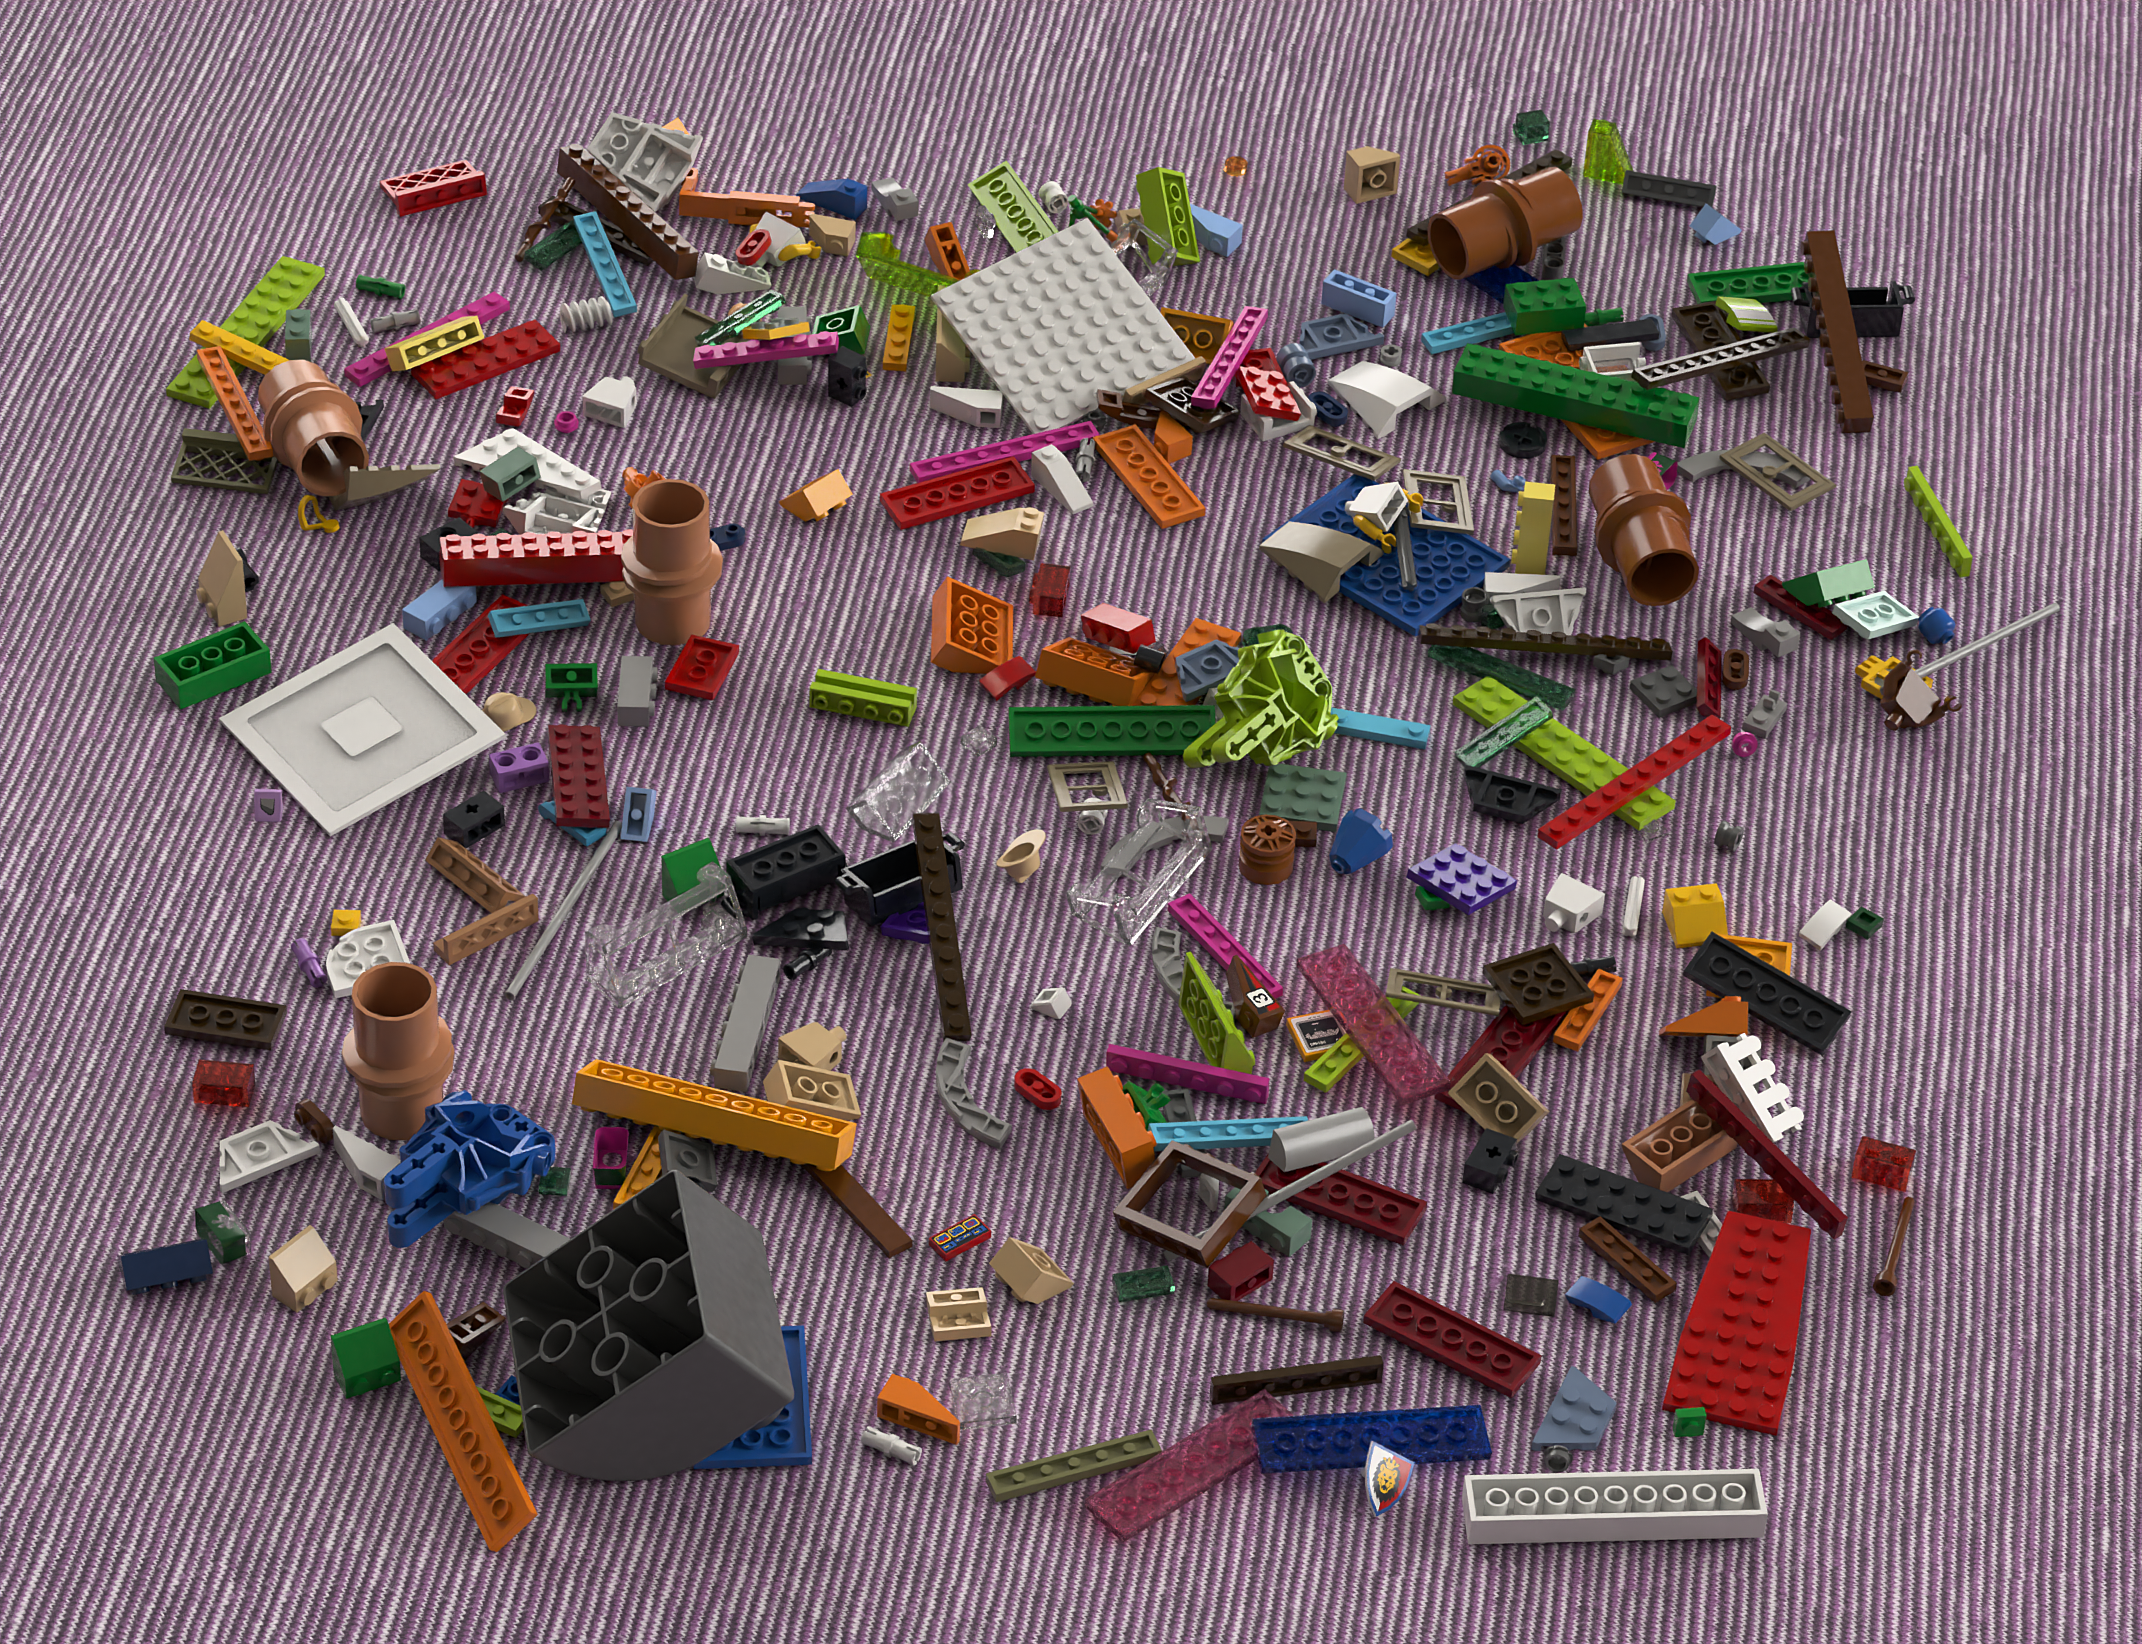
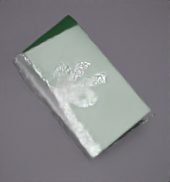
[195,1200,251,1265]

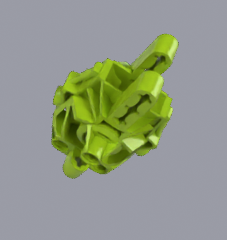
[1183,630,1339,769]

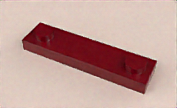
[1754,574,1848,640]
[1696,637,1722,719]

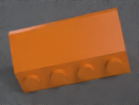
[1077,1066,1157,1190]

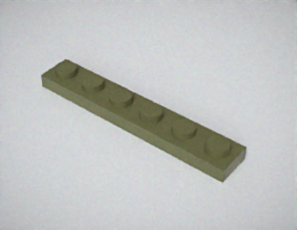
[986,1429,1162,1502]

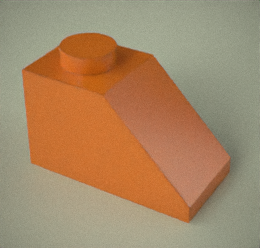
[1153,410,1193,464]

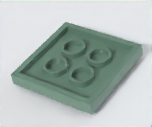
[1259,764,1347,832]

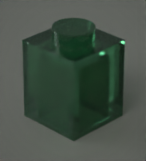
[1513,109,1550,145]

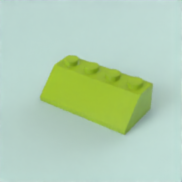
[1136,167,1200,267]

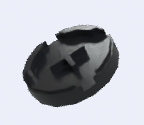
[1498,422,1547,459]

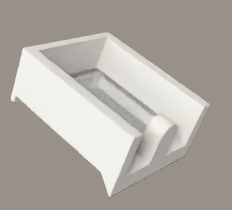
[1579,342,1646,382]

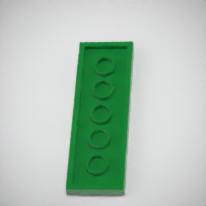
[1687,262,1809,304]

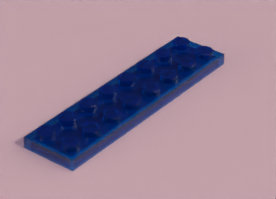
[1251,1405,1492,1474]

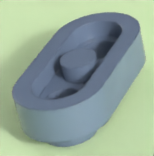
[1640,314,1666,351]

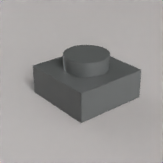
[1593,654,1629,674]

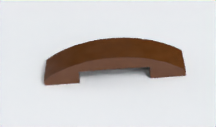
[1096,389,1187,429]

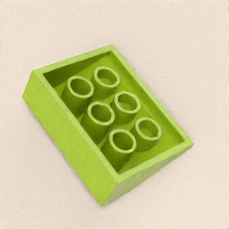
[1178,951,1255,1074]

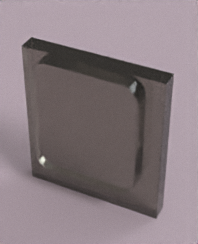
[1503,1273,1559,1317]

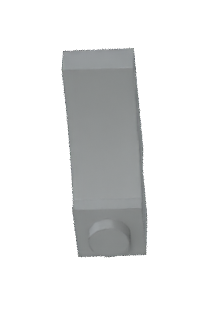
[871,177,919,221]
[1731,607,1800,657]

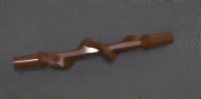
[514,177,575,262]
[1143,752,1201,833]

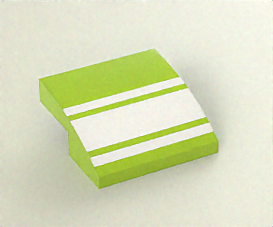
[1715,296,1778,333]

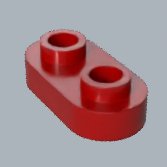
[735,229,772,266]
[1014,1068,1062,1110]

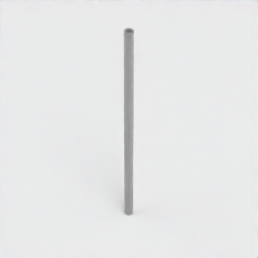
[1880,603,2060,695]
[504,821,622,1000]
[1163,1120,1416,1262]

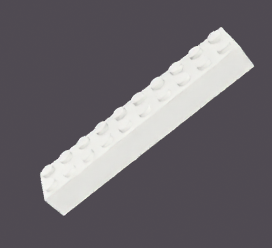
[1462,1469,1768,1544]

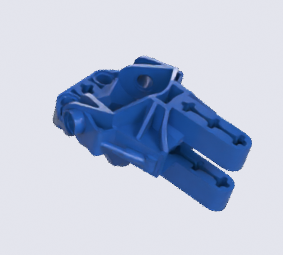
[384,1090,556,1248]

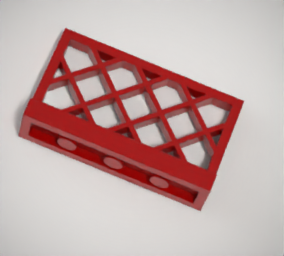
[379,160,487,217]

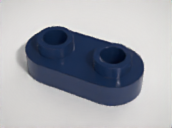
[1308,392,1348,427]
[710,523,745,551]

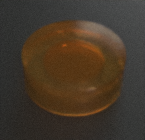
[1224,156,1248,176]

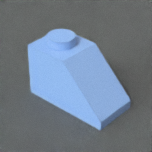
[1689,204,1742,245]
[620,786,657,842]

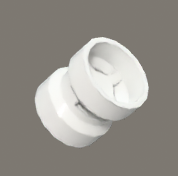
[1039,181,1069,213]
[1078,798,1108,835]

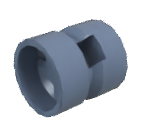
[1276,343,1316,388]

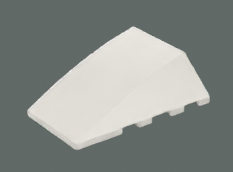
[587,112,703,212]
[1328,361,1447,439]
[503,487,611,535]

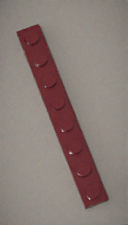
[1686,1069,1848,1240]

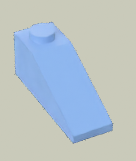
[1190,204,1243,257]

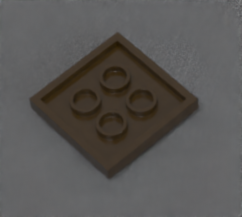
[1143,376,1241,433]
[1482,943,1594,1025]

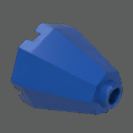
[1329,808,1393,874]

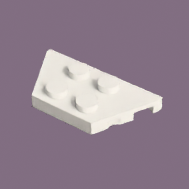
[1490,587,1586,635]
[220,1120,320,1193]

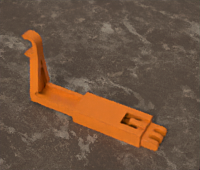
[679,167,815,228]

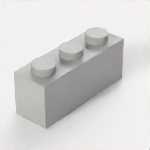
[617,656,658,727]

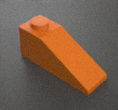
[924,222,972,286]
[877,1374,960,1445]

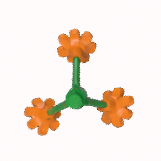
[1067,195,1132,254]

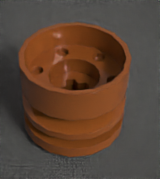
[1238,814,1296,885]

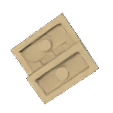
[926,1287,991,1341]

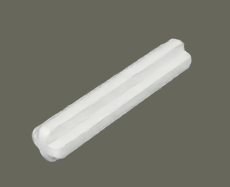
[334,297,369,347]
[1622,876,1645,937]

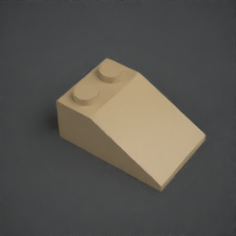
[960,507,1045,561]
[196,530,247,627]
[763,1060,861,1121]

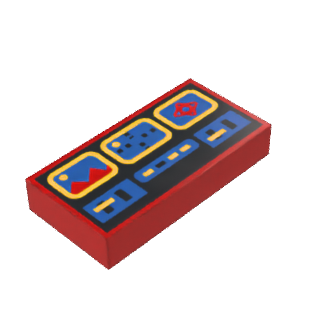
[929,1214,991,1262]

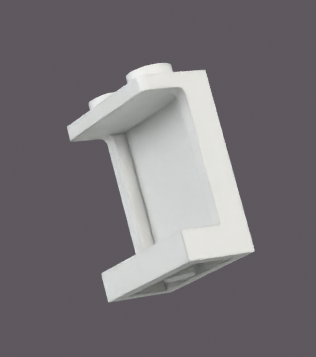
[1240,381,1317,441]

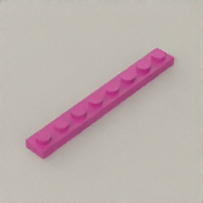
[344,291,510,387]
[1191,306,1268,409]
[910,421,1100,483]

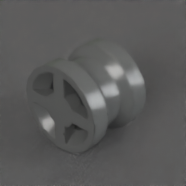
[1714,820,1744,852]

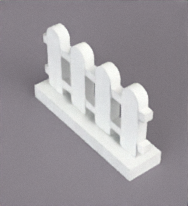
[1701,1033,1804,1143]

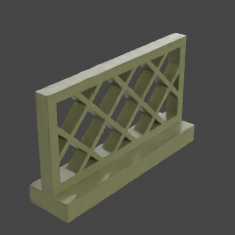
[171,428,281,494]

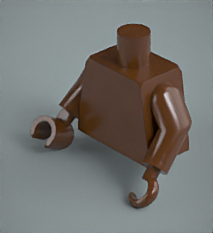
[1880,649,1962,731]

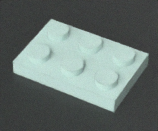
[1832,591,1919,640]

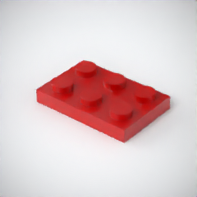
[1236,366,1301,422]
[665,634,739,700]

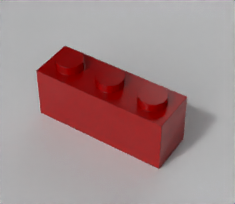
[1081,603,1156,654]

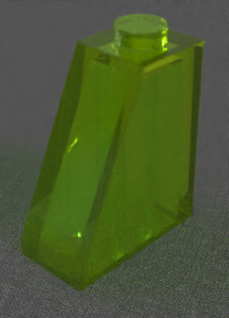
[1583,119,1633,185]

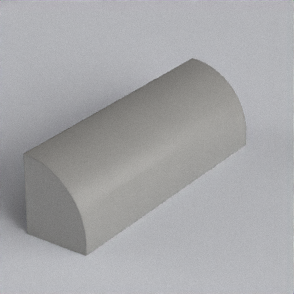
[1268,1107,1374,1172]

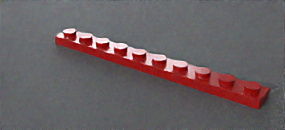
[1537,715,1731,850]

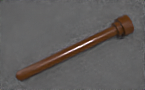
[1873,1196,1915,1296]
[1206,1298,1344,1333]

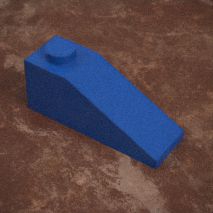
[796,178,867,220]

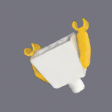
[749,212,821,268]
[1345,482,1423,554]

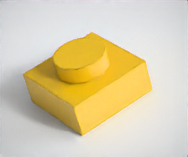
[331,909,361,936]

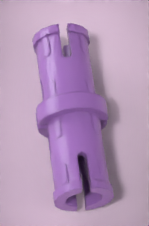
[291,938,328,988]

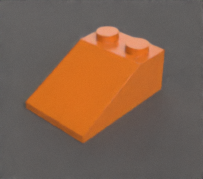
[1659,996,1748,1037]

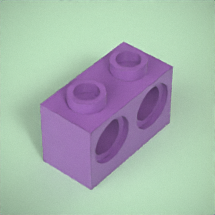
[489,742,549,793]

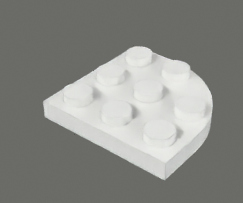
[326,920,411,998]

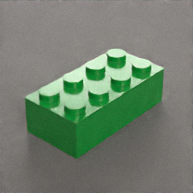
[154,621,272,710]

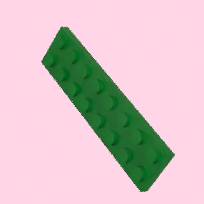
[1008,705,1216,757]

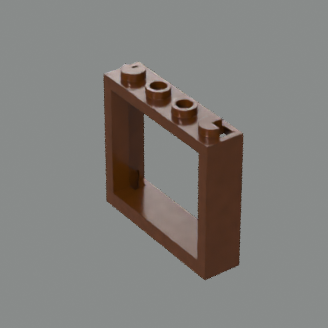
[1113,1140,1267,1268]

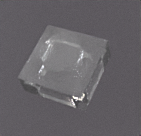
[975,205,996,239]
[960,725,997,757]

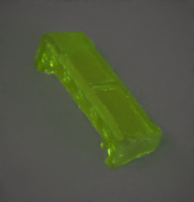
[856,232,981,297]

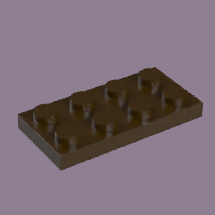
[164,989,287,1051]

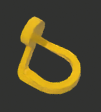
[298,495,340,533]

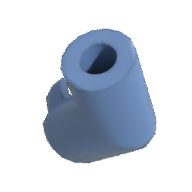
[1490,470,1526,493]

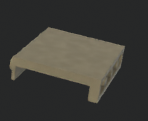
[637,294,759,399]

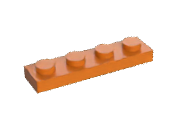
[1553,969,1623,1052]

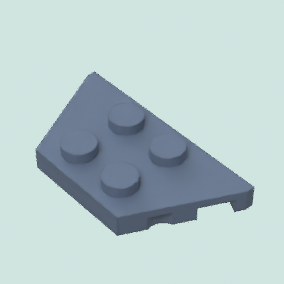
[1299,313,1384,360]
[1175,639,1239,702]
[1531,1366,1617,1451]

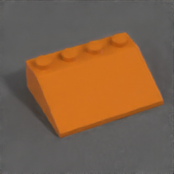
[931,576,1013,674]
[1035,637,1155,706]

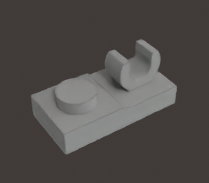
[1742,689,1787,739]

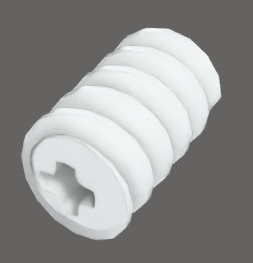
[560,296,612,333]

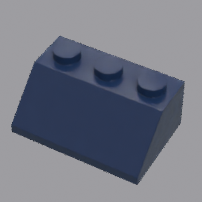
[117,1239,213,1295]

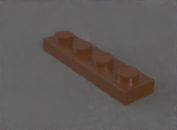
[1578,1217,1677,1303]

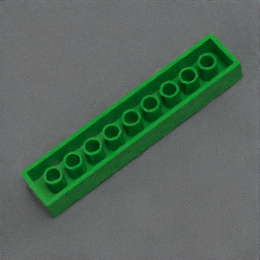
[1452,343,1700,448]

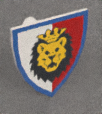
[1361,1441,1415,1517]

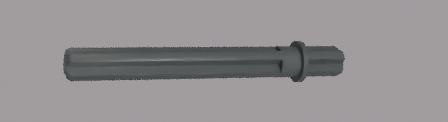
[1393,505,1417,592]

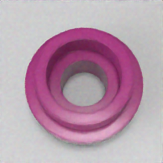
[554,411,579,433]
[1732,732,1758,757]

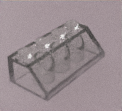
[846,741,951,843]

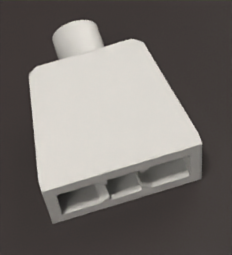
[583,376,637,428]
[1543,873,1605,933]

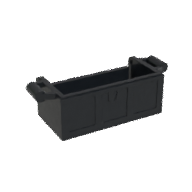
[1791,281,1915,338]
[721,824,849,921]
[835,832,965,926]

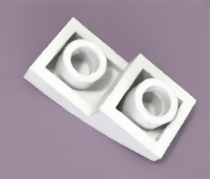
[1799,899,1852,951]

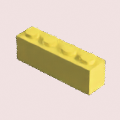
[384,316,484,371]
[1511,481,1555,575]

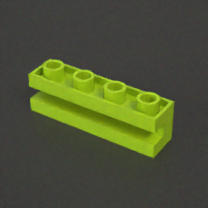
[809,669,917,727]

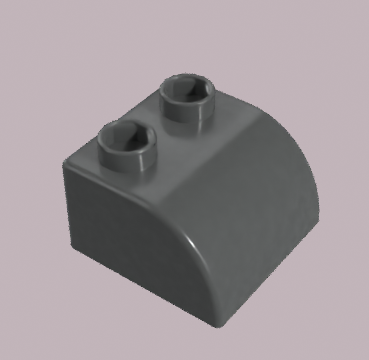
[503,1169,794,1481]

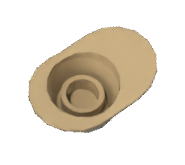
[482,692,536,732]
[996,829,1046,883]

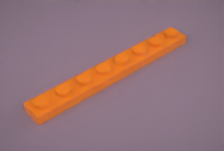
[197,346,273,461]

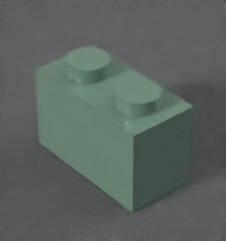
[285,309,312,362]
[480,447,541,502]

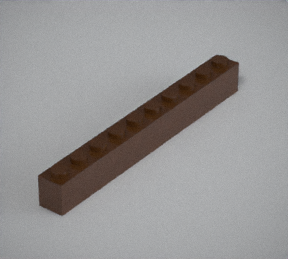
[557,144,699,280]
[1800,230,1874,433]

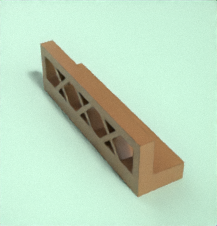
[425,837,525,913]
[433,893,539,965]

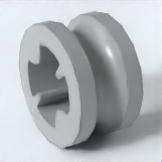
[1380,344,1402,367]

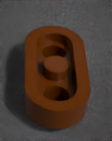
[1722,649,1749,690]
[294,1098,334,1144]

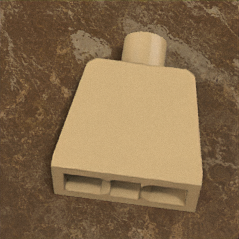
[778,1022,847,1071]

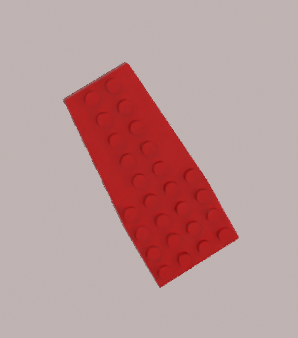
[1662,1211,1811,1436]

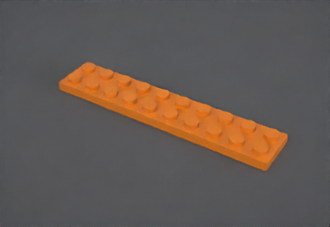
[389,1291,538,1552]

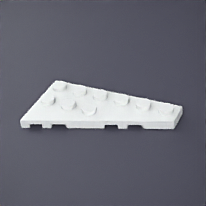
[454,428,601,499]

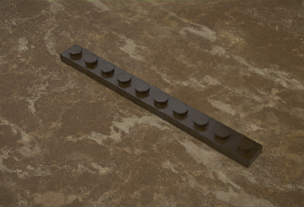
[1406,149,1573,247]
[1631,327,1811,390]
[1418,623,1673,661]
[912,813,972,1042]

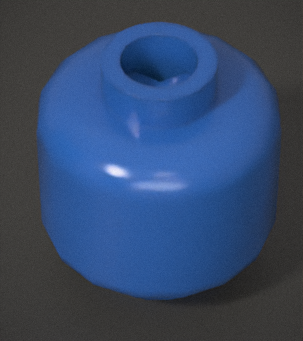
[1918,607,1956,644]

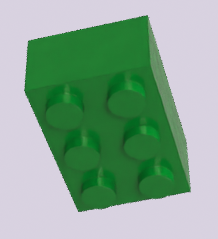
[1503,278,1586,336]

